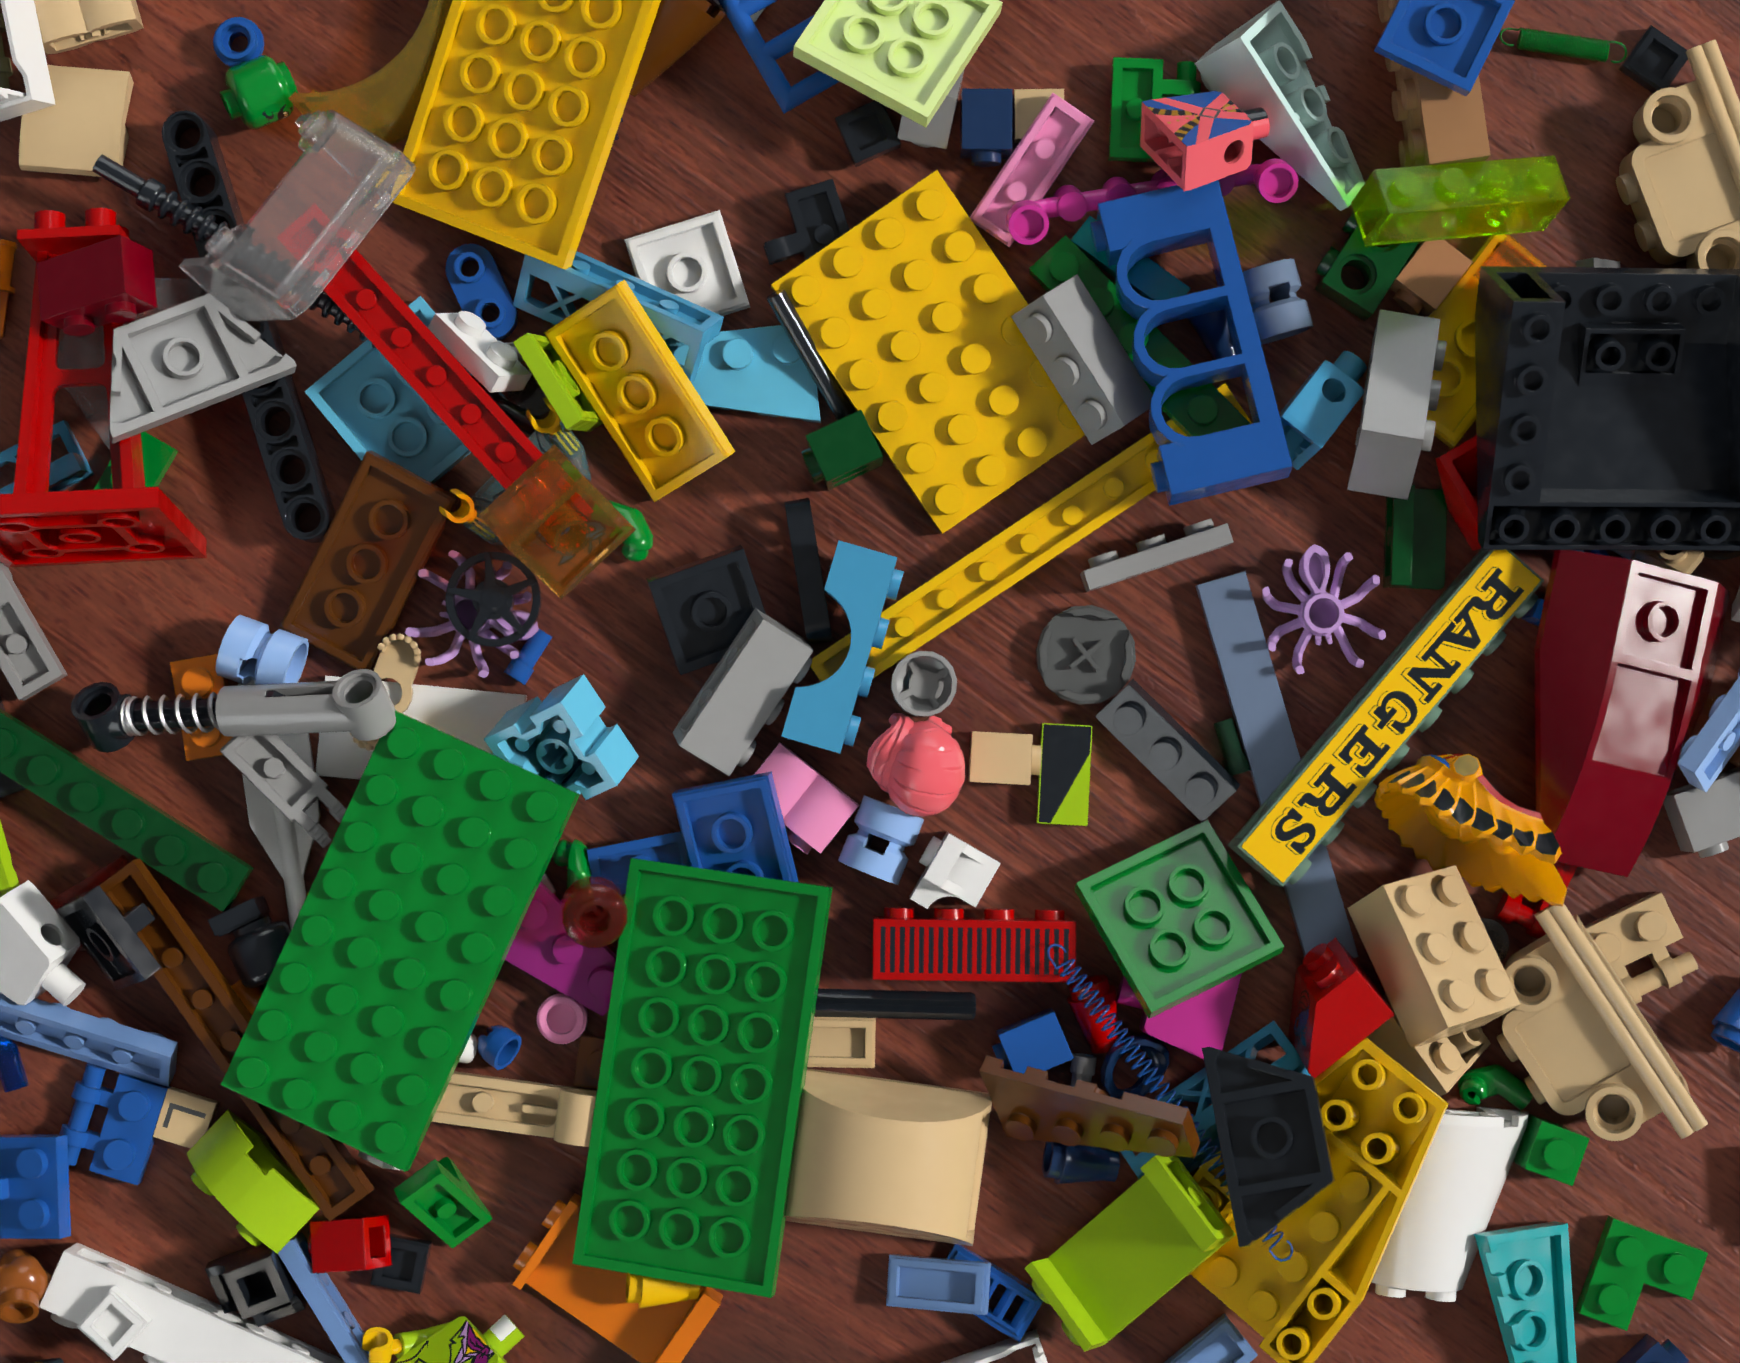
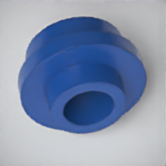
[213,17,264,67]

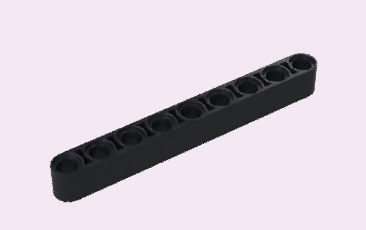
[162,110,335,543]

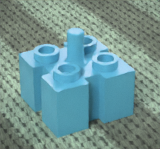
[484,674,639,800]

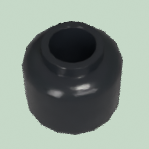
[227,915,291,989]

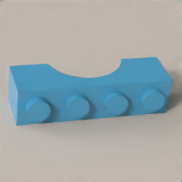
[781,540,904,754]

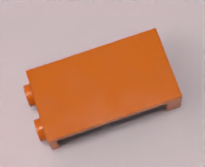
[512,1193,723,1363]

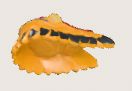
[1374,753,1567,907]

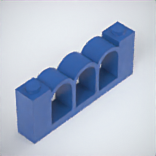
[1090,180,1293,506]

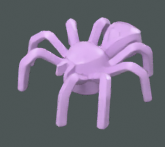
[1262,544,1386,674]
[405,550,539,678]

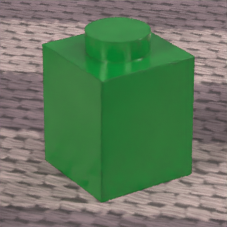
[1513,1114,1590,1186]

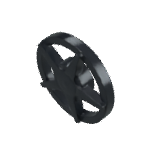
[445,552,542,647]

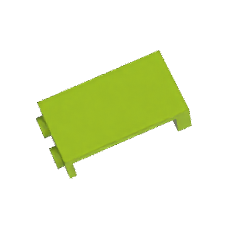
[1025,1155,1236,1352]

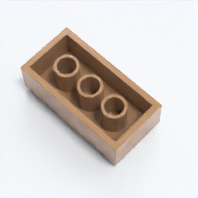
[1377,0,1491,183]

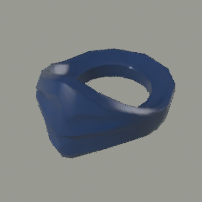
[1100,1033,1169,1099]

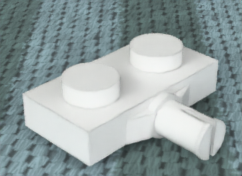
[428,311,532,392]

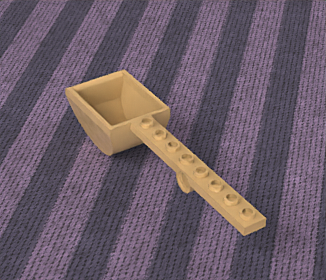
[431,1068,992,1246]

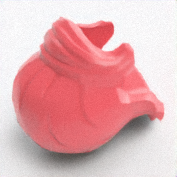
[866,713,965,817]

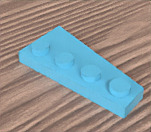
[664,325,821,423]

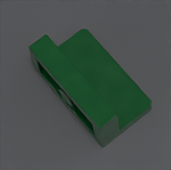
[1383,485,1447,590]

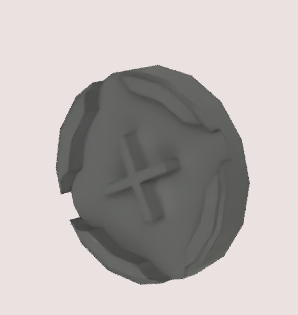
[1036,605,1136,705]

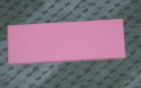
[970,93,1094,247]

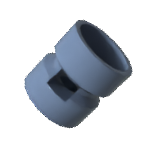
[1243,258,1314,345]

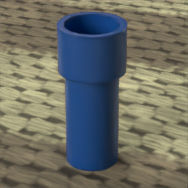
[504,629,552,685]

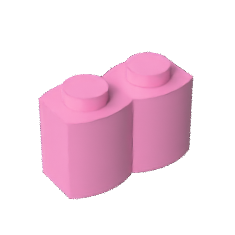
[754,743,860,854]

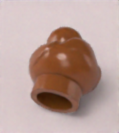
[0,1249,52,1323]

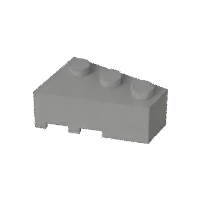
[1347,310,1447,500]

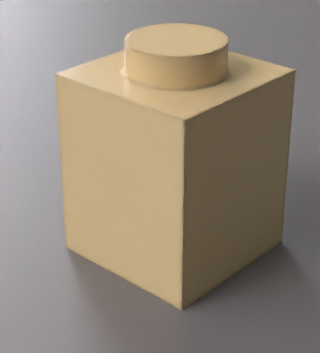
[968,731,1042,785]

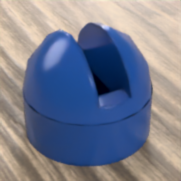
[477,1025,522,1070]

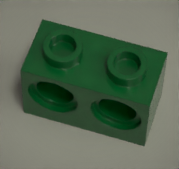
[1314,197,1427,321]
[801,410,883,491]

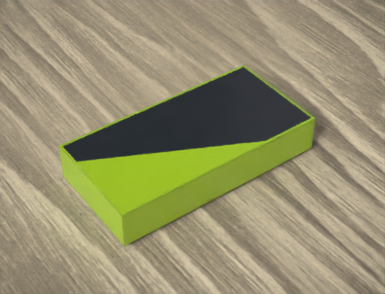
[1036,723,1093,826]

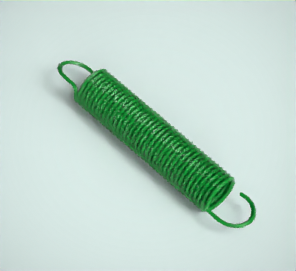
[1499,27,1627,63]

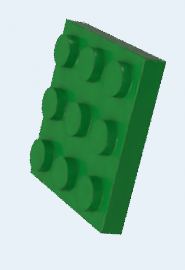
[1074,819,1284,1019]

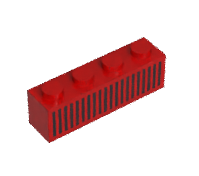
[873,907,1076,983]

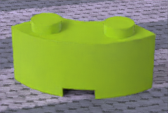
[186,1109,319,1254]

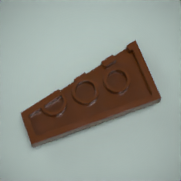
[979,1055,1200,1158]

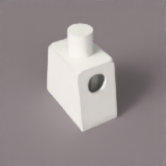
[0,880,86,1006]

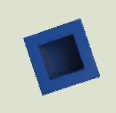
[992,1008,1074,1074]

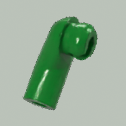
[591,497,653,562]
[553,839,593,915]
[1458,1064,1533,1110]

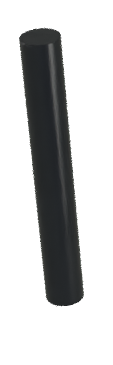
[766,288,855,420]

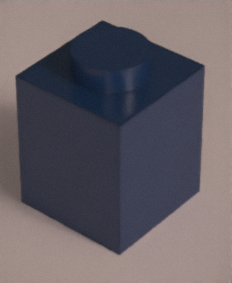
[960,88,1013,167]

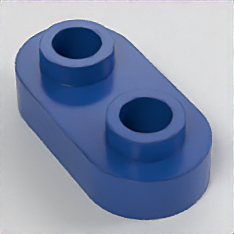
[445,243,518,341]

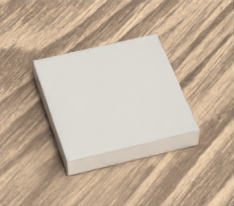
[625,210,750,334]

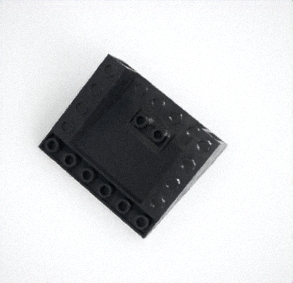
[1475,266,1740,550]

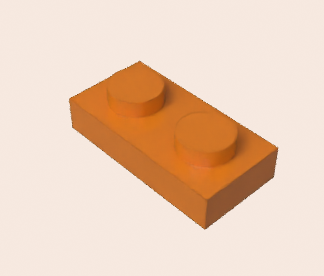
[170,654,233,761]

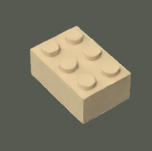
[1347,865,1521,1049]

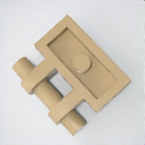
[1585,891,1698,1004]

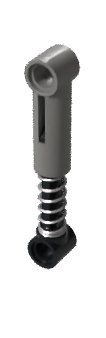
[71,669,396,753]

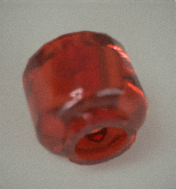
[560,877,628,948]

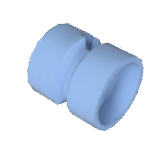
[216,615,309,685]
[838,795,924,885]

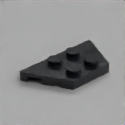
[1202,1047,1335,1247]

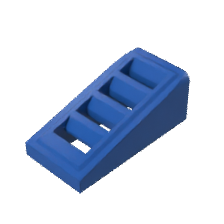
[946,1244,1043,1342]

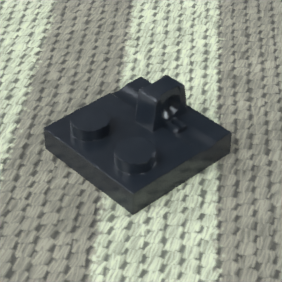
[646,545,766,675]
[56,885,162,990]

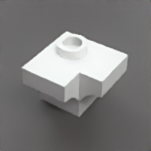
[909,832,1001,909]

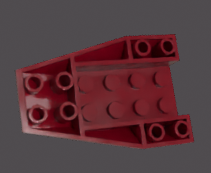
[1534,550,1730,877]

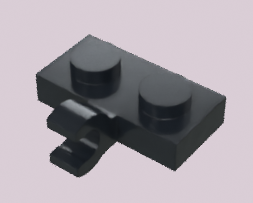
[763,178,849,265]

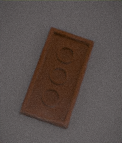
[279,450,459,670]

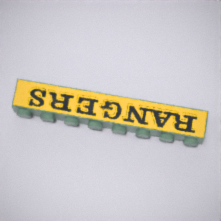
[1227,548,1544,887]

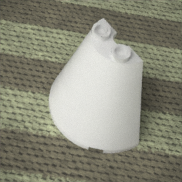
[1371,1107,1529,1302]

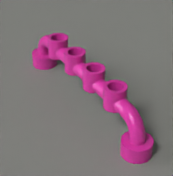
[1006,158,1299,245]

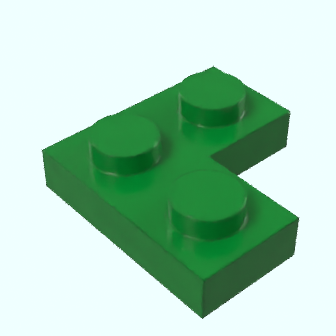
[1575,1215,1708,1331]

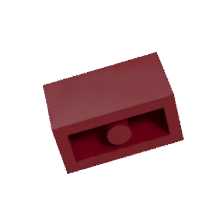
[37,235,157,336]

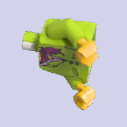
[362,1314,525,1363]

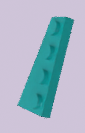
[1474,1221,1577,1363]

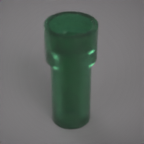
[1213,718,1250,776]

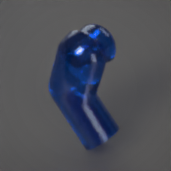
[0,1035,29,1093]

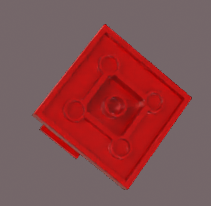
[0,208,207,567]

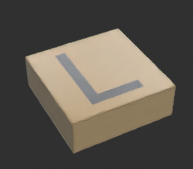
[153,1087,219,1149]

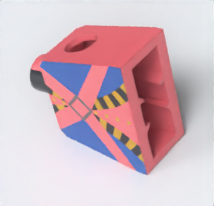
[1140,91,1270,192]

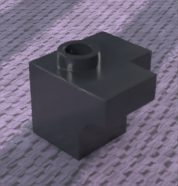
[205,1243,307,1327]

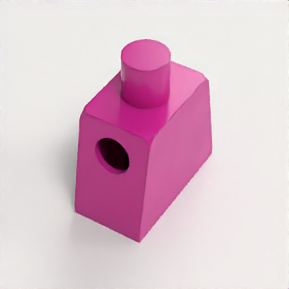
[1116,973,1242,1059]

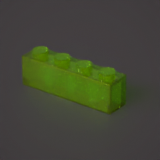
[1351,155,1570,246]

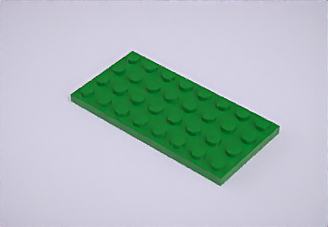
[221,710,580,1172]
[572,858,833,1298]

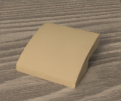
[19,65,134,177]

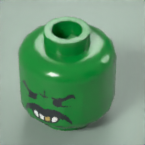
[219,55,299,130]

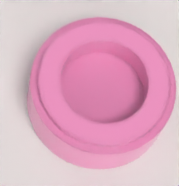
[537,993,588,1044]

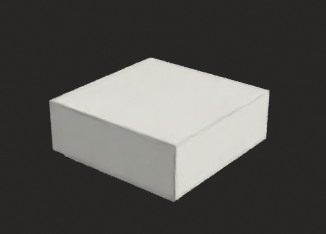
[76,1285,153,1361]

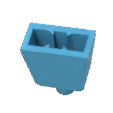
[1279,351,1367,470]

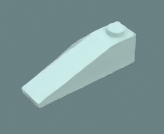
[1195,0,1367,211]

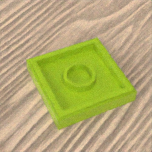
[513,333,603,432]

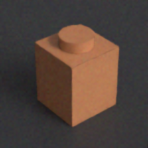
[1390,231,1473,317]

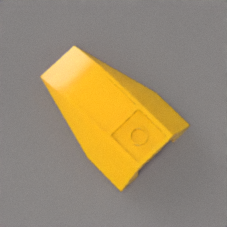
[1187,1038,1449,1363]

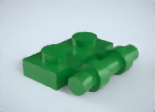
[1108,57,1201,163]

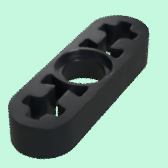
[784,498,833,645]

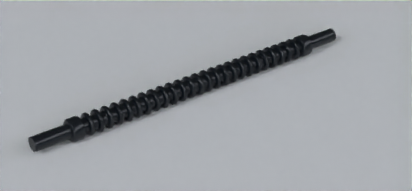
[93,154,541,437]

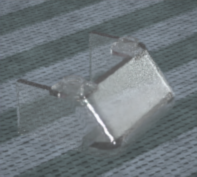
[179,110,416,321]

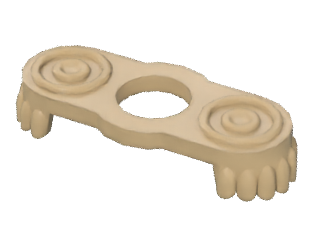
[350,633,421,751]

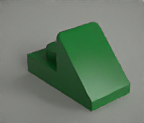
[394,1157,493,1249]

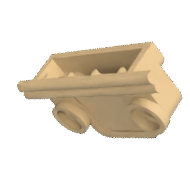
[1616,39,1740,269]
[1497,904,1708,1141]

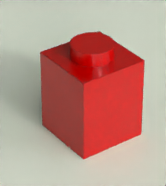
[308,1215,392,1273]

